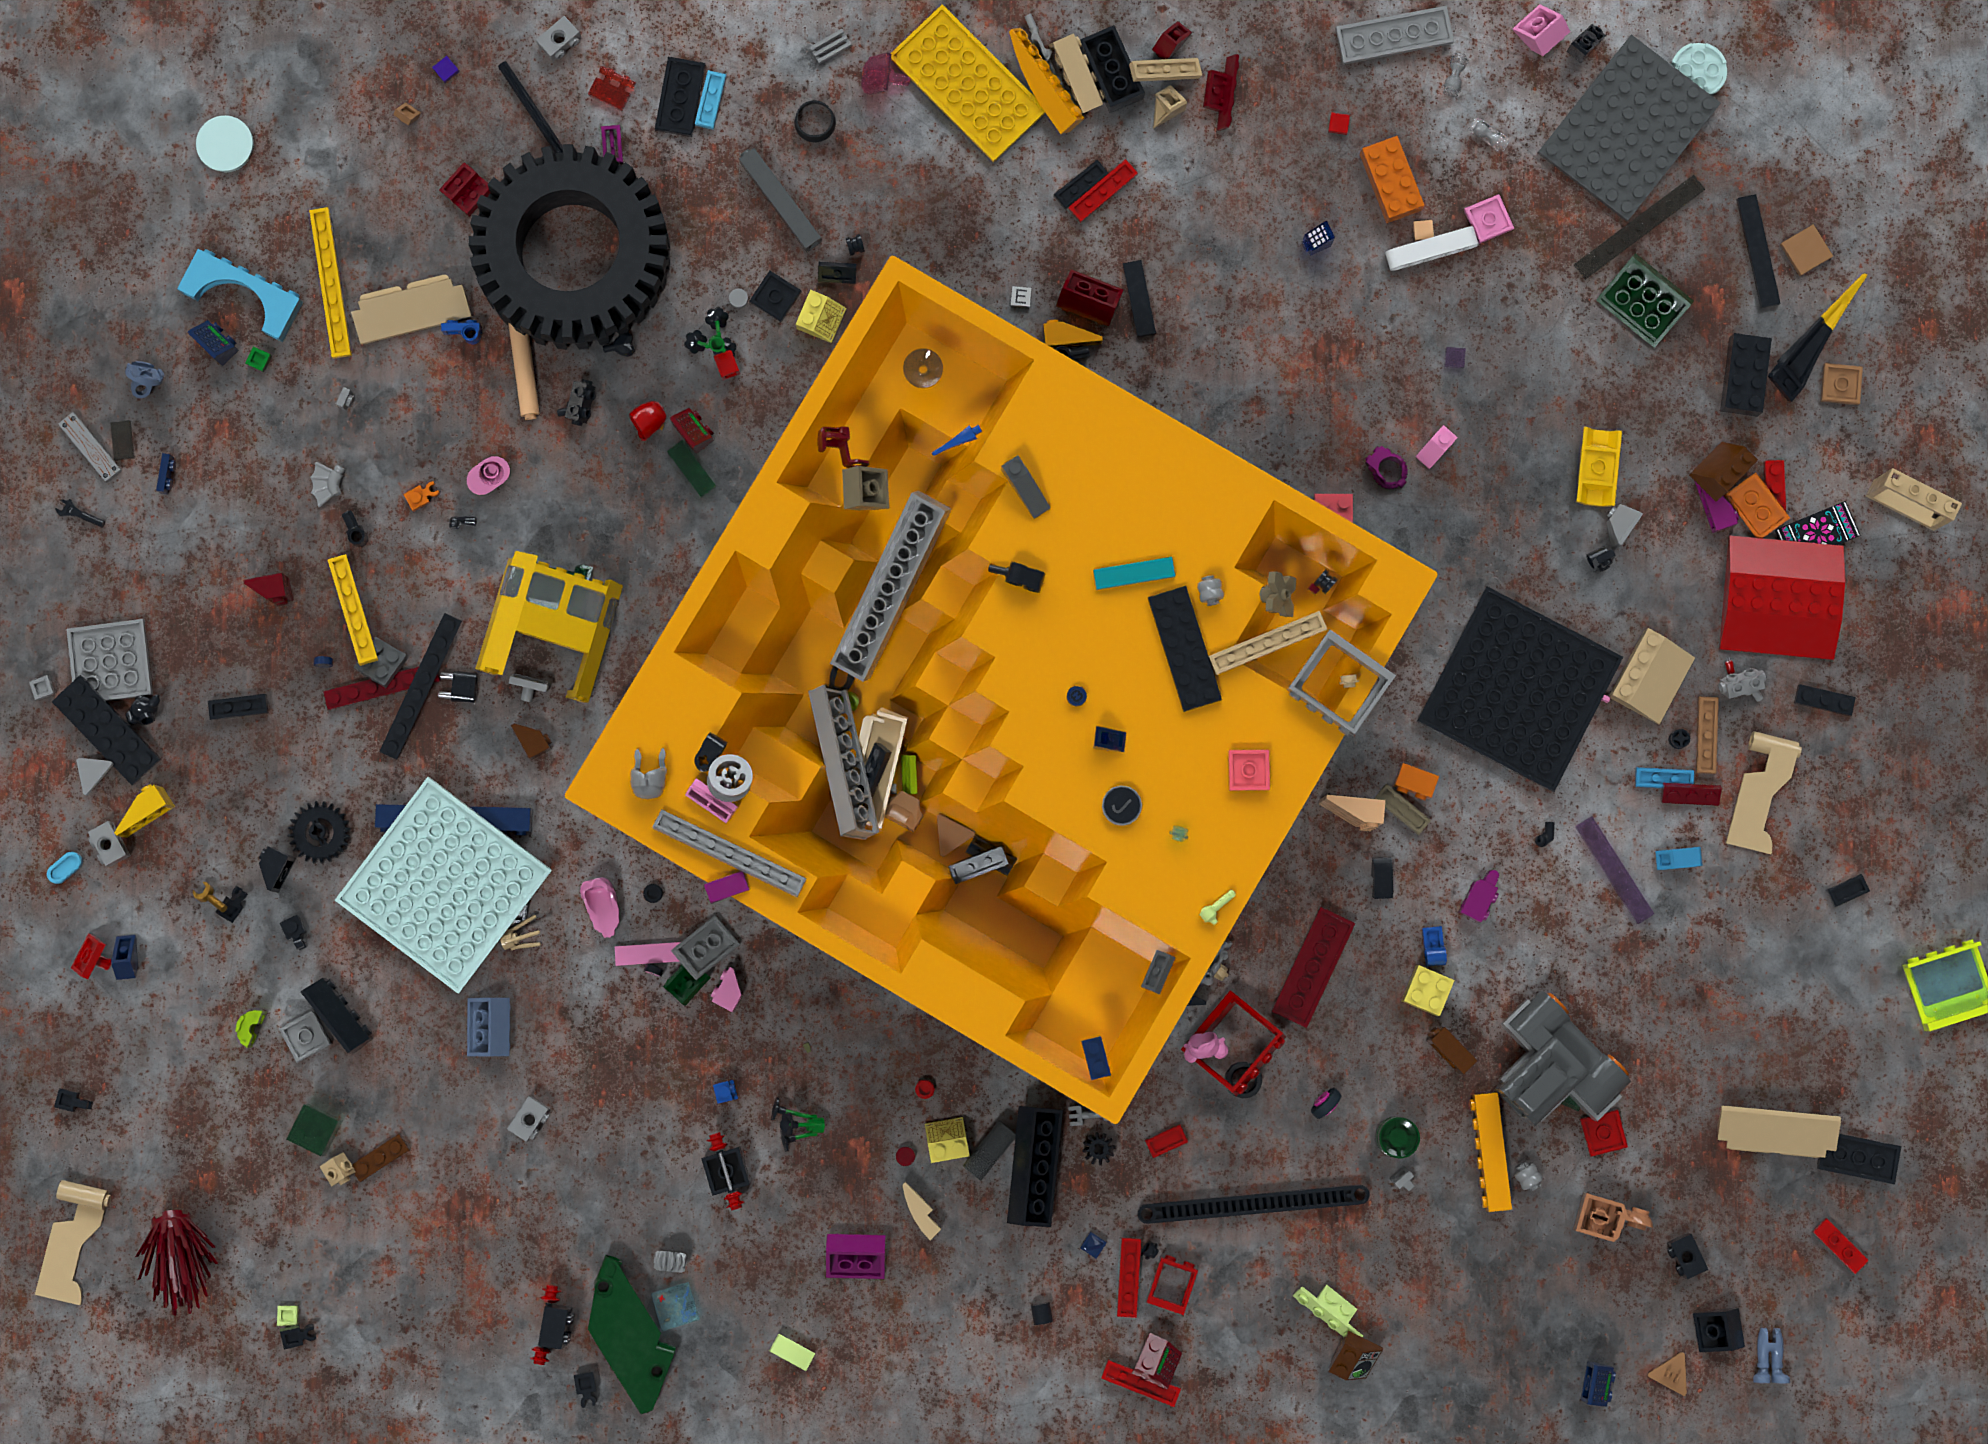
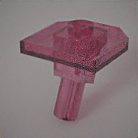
[861,53,910,95]

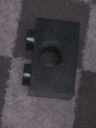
[1667,1233,1709,1279]

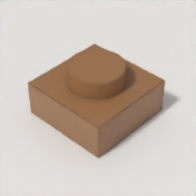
[393,102,421,126]

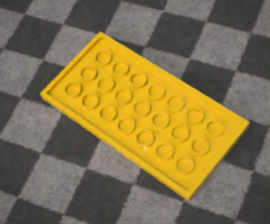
[888,4,1045,163]

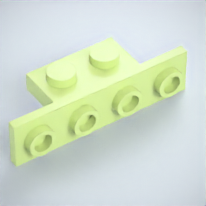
[1293,1285,1363,1338]

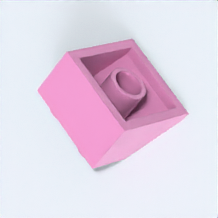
[1512,4,1570,56]

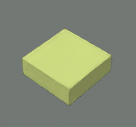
[277,1306,299,1326]

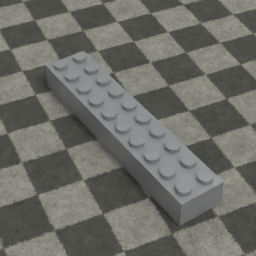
[830,491,952,682]

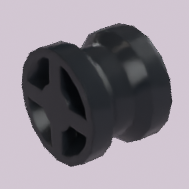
[845,234,865,256]
[1314,569,1338,594]
[1668,729,1690,749]

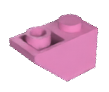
[711,967,742,1012]

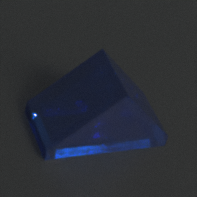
[1093,726,1126,752]

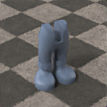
[1753,1328,1790,1383]

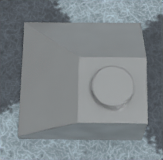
[1606,504,1643,551]

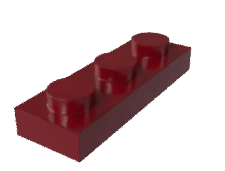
[1661,783,1722,806]

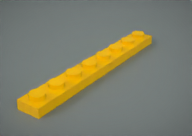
[309,207,352,359]

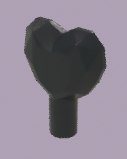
[603,332,635,357]

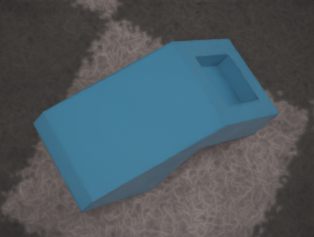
[1655,847,1703,870]

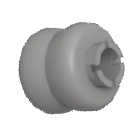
[1197,575,1224,606]
[1514,1162,1543,1191]

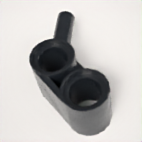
[988,562,1046,593]

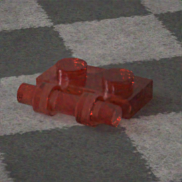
[588,66,636,112]

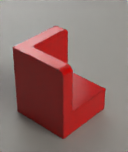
[713,350,740,381]

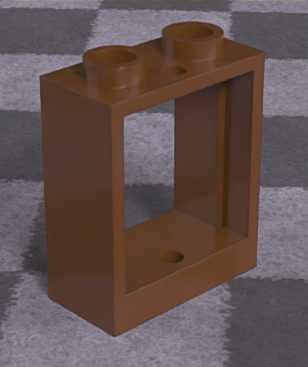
[1426,1027,1477,1074]

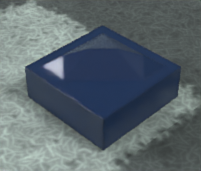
[1080,1232,1107,1259]

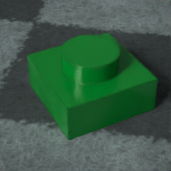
[245,346,272,372]

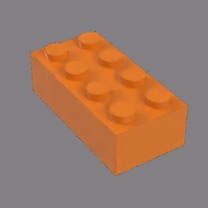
[1360,136,1424,224]

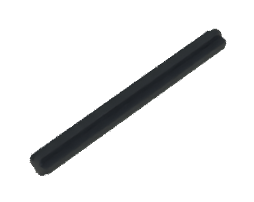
[498,61,563,153]

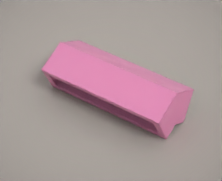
[685,778,738,823]

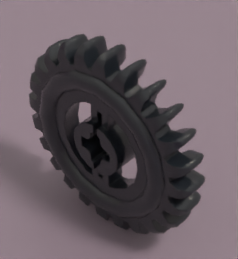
[287,801,351,864]

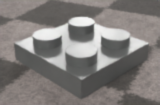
[354,637,408,688]

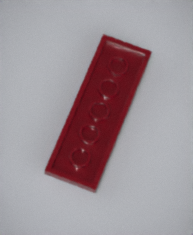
[1271,907,1356,1028]

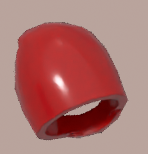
[629,401,666,441]

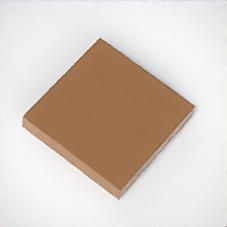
[1780,224,1833,276]
[1821,363,1863,405]

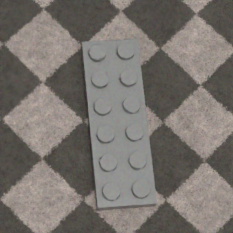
[1335,6,1454,65]

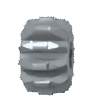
[653,1251,687,1273]

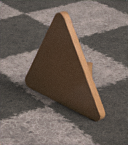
[937,814,975,857]
[1647,1352,1687,1396]

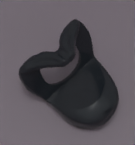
[824,665,855,696]

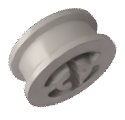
[707,754,753,802]

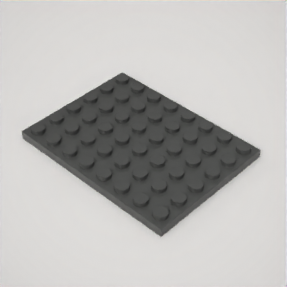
[1538,34,1721,222]

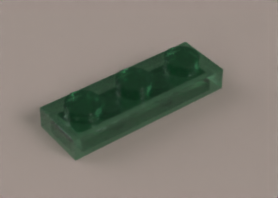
[667,441,716,498]

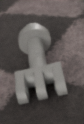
[1068,1105,1108,1126]

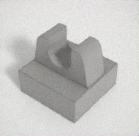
[1390,1167,1415,1191]

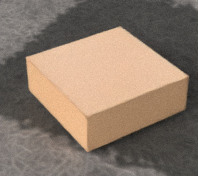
[1413,220,1434,241]

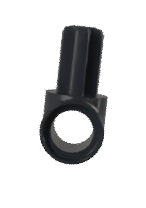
[1055,346,1090,360]
[342,510,368,547]

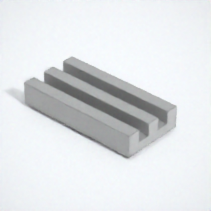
[810,29,852,65]

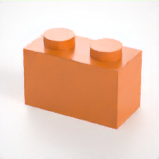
[1393,763,1439,801]

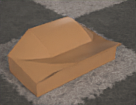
[885,791,923,833]

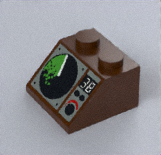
[1328,1331,1383,1381]

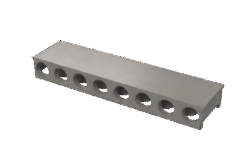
[808,685,879,840]

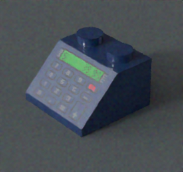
[187,320,239,366]
[1580,1361,1616,1407]

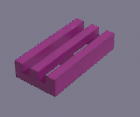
[601,125,623,164]

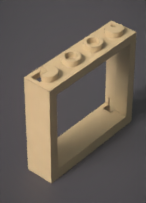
[1866,468,1962,531]

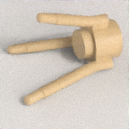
[500,915,541,950]

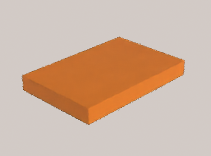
[1724,472,1790,538]

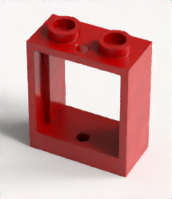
[1146,1255,1198,1315]

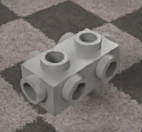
[1718,668,1766,702]

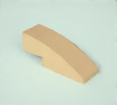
[903,1182,941,1240]

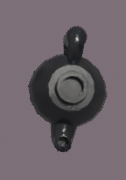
[125,695,160,725]

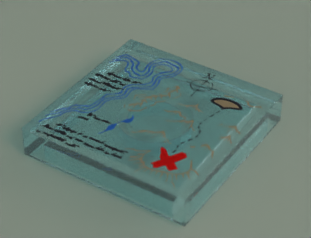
[651,1282,700,1331]

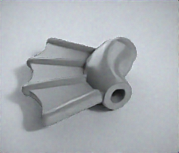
[310,462,345,507]

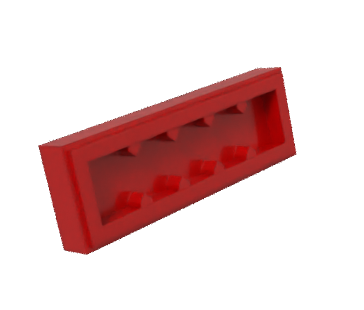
[1812,1218,1869,1274]

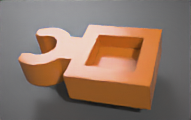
[403,481,440,512]

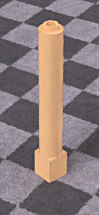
[508,323,540,420]

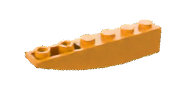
[1009,28,1085,134]

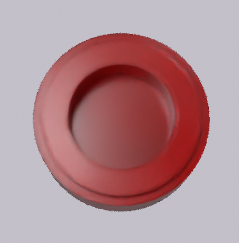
[915,1080,935,1099]

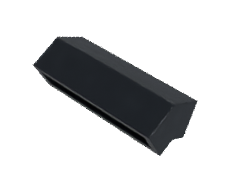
[966,835,1017,876]

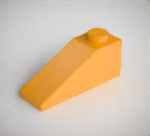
[1043,320,1103,349]

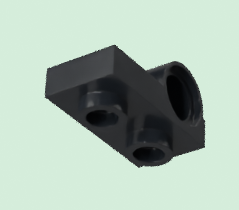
[1586,546,1616,572]

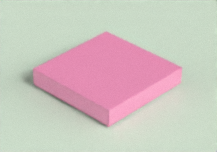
[1464,194,1514,244]

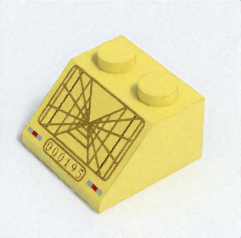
[796,290,846,343]
[925,1117,970,1163]

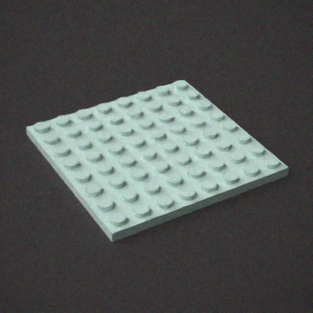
[335,777,552,994]

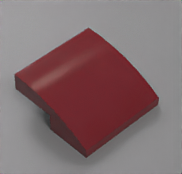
[439,163,490,217]

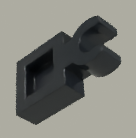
[280,1324,316,1350]
[574,1371,597,1408]

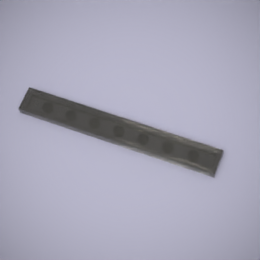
[1574,175,1705,280]

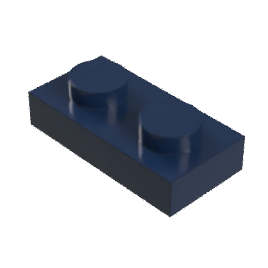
[156,453,176,495]
[1081,1036,1111,1080]

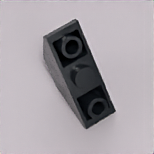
[1566,24,1606,64]

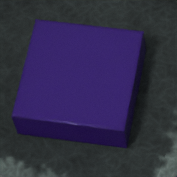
[432,56,460,83]

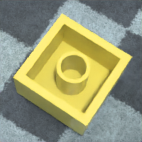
[1401,965,1455,1016]

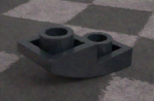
[1371,857,1393,899]

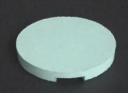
[1671,43,1727,96]
[196,115,254,173]

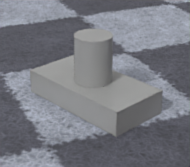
[509,673,551,702]

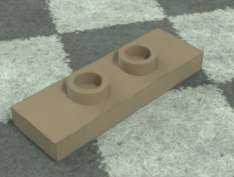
[1374,784,1431,835]

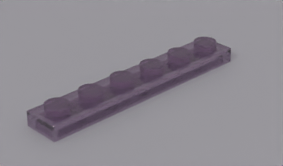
[1575,816,1654,924]

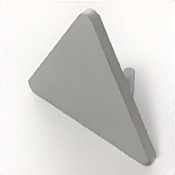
[76,758,113,796]

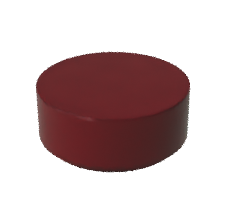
[896,1147,915,1166]

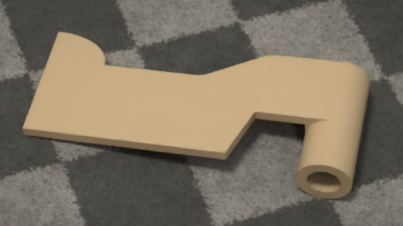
[35,1180,111,1305]

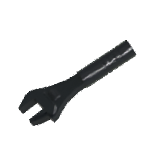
[55,499,105,528]

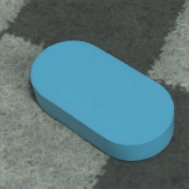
[47,852,83,884]

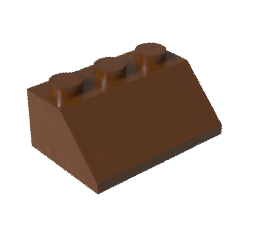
[1689,442,1758,502]

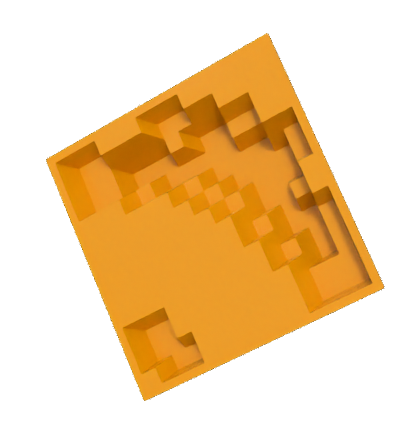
[565,256,1438,1124]

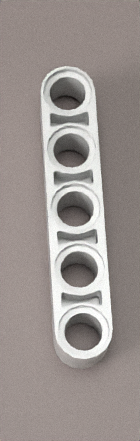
[1385,226,1479,271]

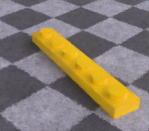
[328,554,378,666]

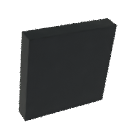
[749,270,802,323]

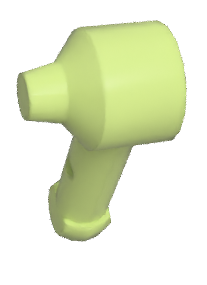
[1199,890,1236,925]

